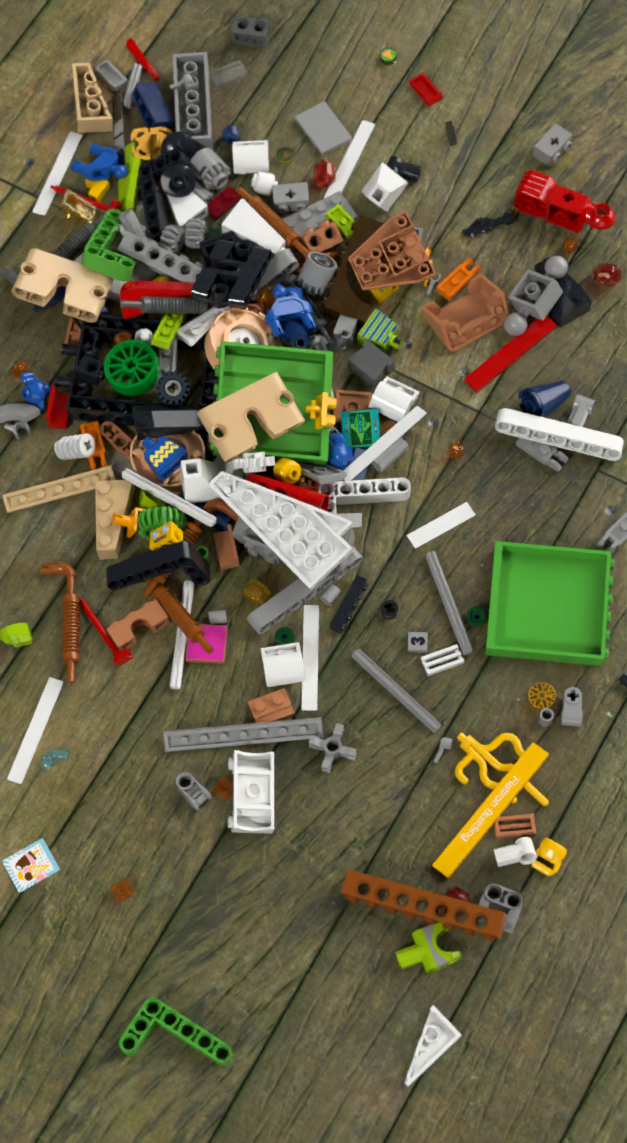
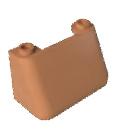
[420,274,509,351]

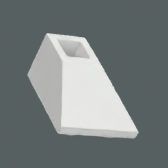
[361,163,408,212]
[179,458,220,503]

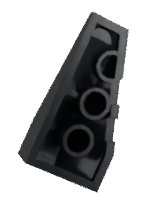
[534,257,592,328]
[131,404,205,441]

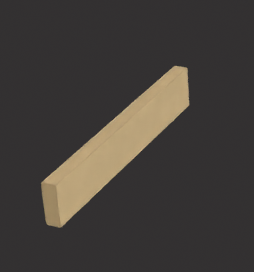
[2,465,115,513]

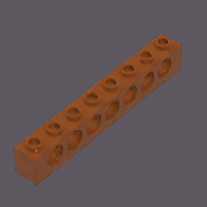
[341,869,508,942]

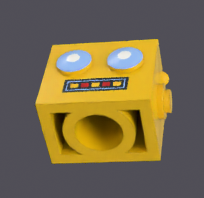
[149,521,183,551]

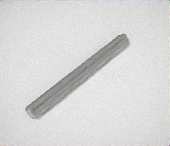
[426,551,473,656]
[352,649,441,733]

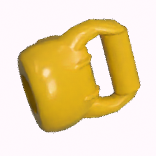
[531,838,567,876]

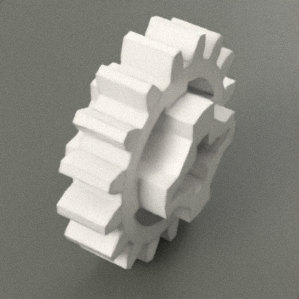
[233,452,275,473]

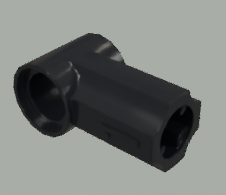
[387,156,421,182]

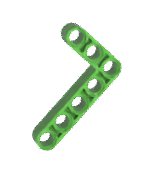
[82,209,135,282]
[119,998,233,1066]

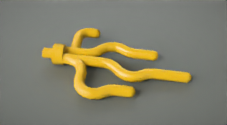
[454,732,549,806]

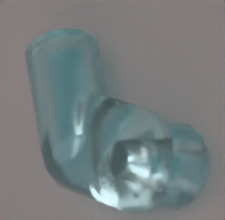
[41,750,69,769]

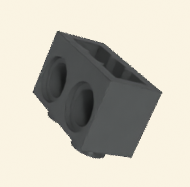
[232,16,270,48]

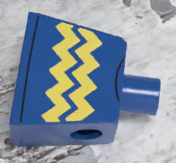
[142,436,188,483]

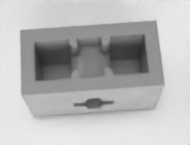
[533,123,572,167]
[272,182,309,213]

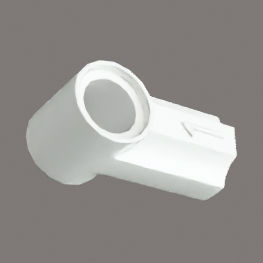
[494,837,537,867]

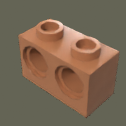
[300,220,344,253]

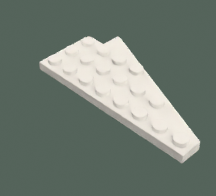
[208,471,354,590]

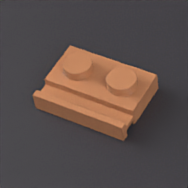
[248,688,295,723]

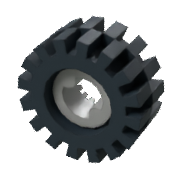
[156,371,190,406]

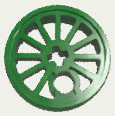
[104,340,161,396]

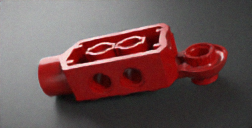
[244,473,329,511]

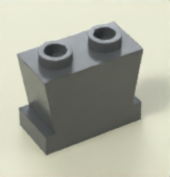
[347,339,394,389]

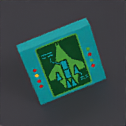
[341,409,380,449]

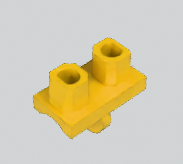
[305,392,337,430]

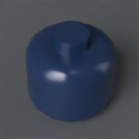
[222,125,241,145]

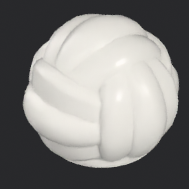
[135,328,154,346]

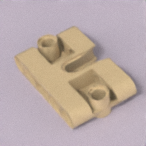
[11,248,113,323]
[197,372,305,463]

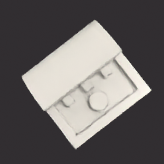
[233,140,269,174]
[368,376,419,422]
[261,642,306,687]

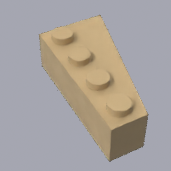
[72,63,113,133]
[95,480,135,560]

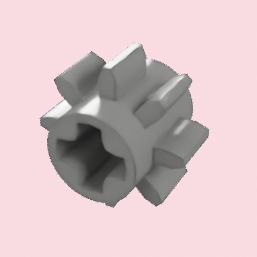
[306,335,328,351]

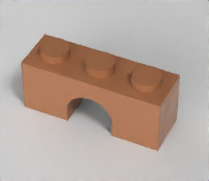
[107,599,170,652]

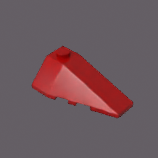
[120,281,194,319]

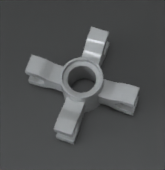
[309,723,357,773]

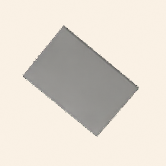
[295,101,352,157]

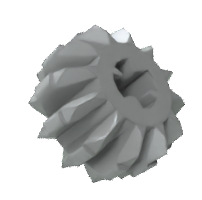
[185,219,205,249]
[159,224,185,254]

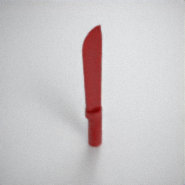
[126,38,160,82]

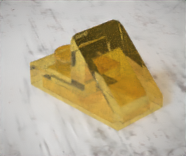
[60,189,97,223]

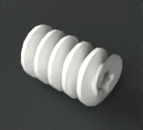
[54,434,95,460]

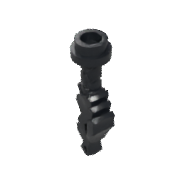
[462,212,514,239]

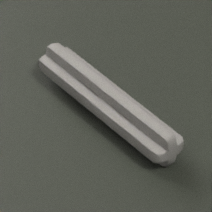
[123,63,142,109]

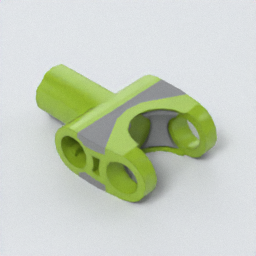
[395,923,462,973]

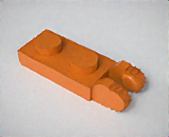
[436,258,482,301]
[80,421,107,470]

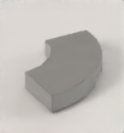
[0,403,41,423]

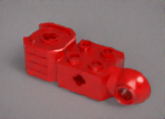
[513,170,616,233]

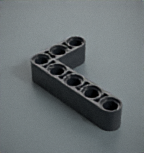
[138,149,190,243]
[106,541,210,590]

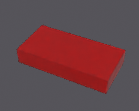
[409,73,443,107]

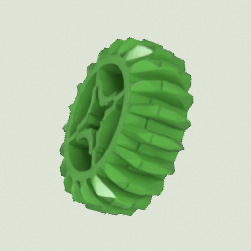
[137,506,187,540]

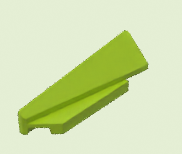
[118,142,142,213]

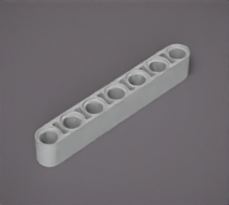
[246,546,363,635]

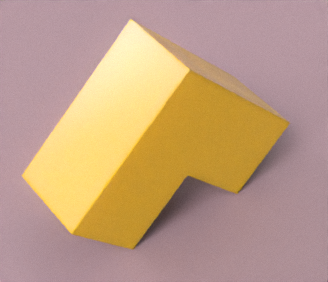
[85,179,110,202]

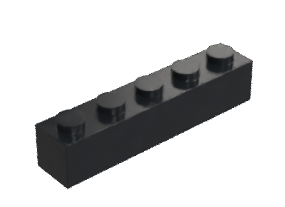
[330,575,368,634]

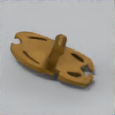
[130,127,177,160]

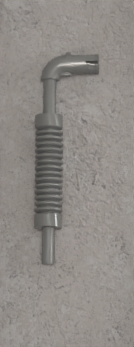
[1,212,106,286]
[282,275,351,353]
[120,296,234,314]

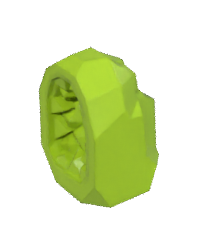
[0,623,33,647]

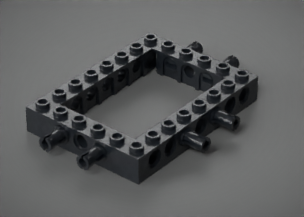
[54,313,218,434]

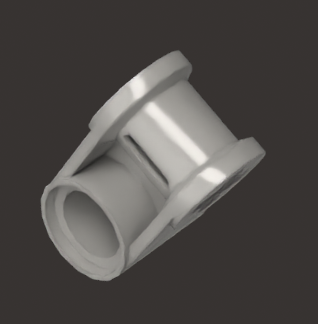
[561,687,582,727]
[176,772,212,811]

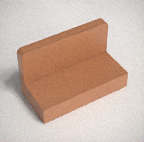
[213,524,239,570]

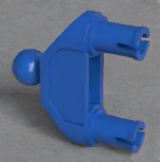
[71,143,127,182]
[264,285,317,339]

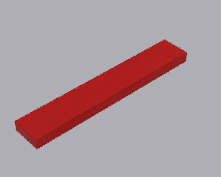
[464,316,557,393]

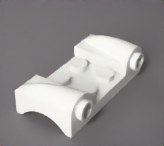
[228,750,274,834]

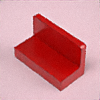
[46,386,69,430]

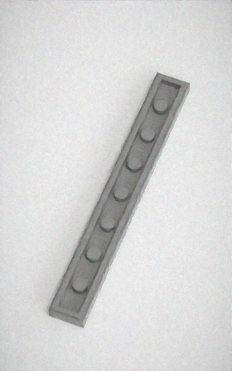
[163,717,323,752]

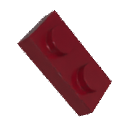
[207,186,242,221]

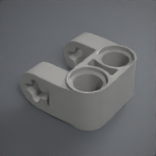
[478,884,523,934]

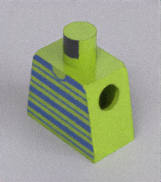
[357,309,404,353]

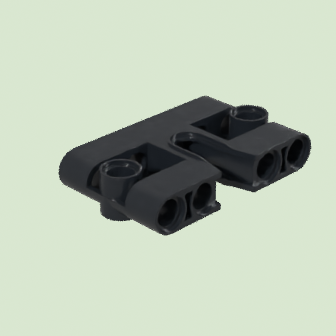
[191,239,272,310]

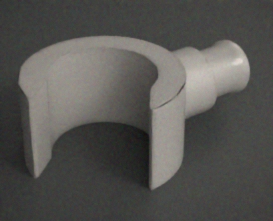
[4,421,31,440]

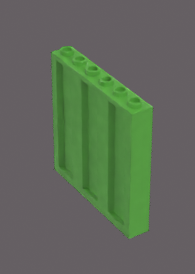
[210,341,333,465]

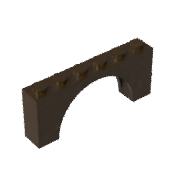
[322,214,384,328]

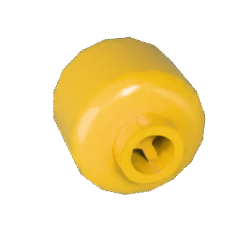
[273,458,301,484]

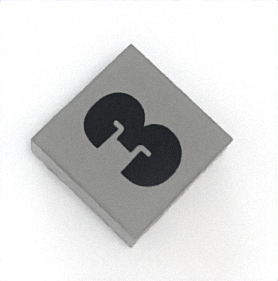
[408,632,428,653]

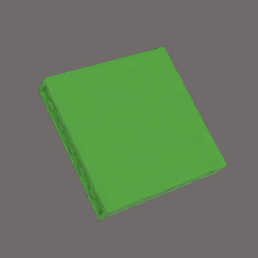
[485,541,614,666]

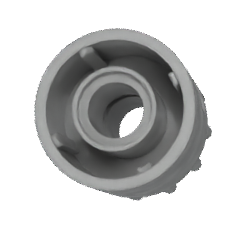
[189,148,231,191]
[297,252,337,295]

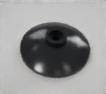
[161,132,196,161]
[161,164,196,198]

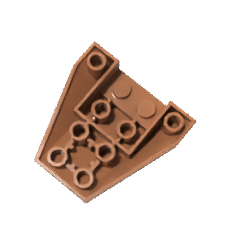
[348,211,436,291]

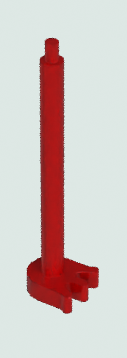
[50,185,123,211]
[79,598,133,666]

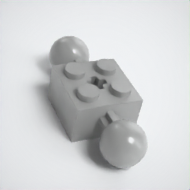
[504,255,568,336]

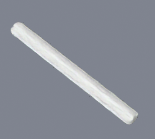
[122,468,217,527]
[170,580,194,690]

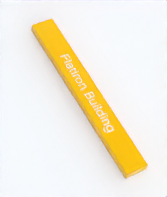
[432,742,549,879]

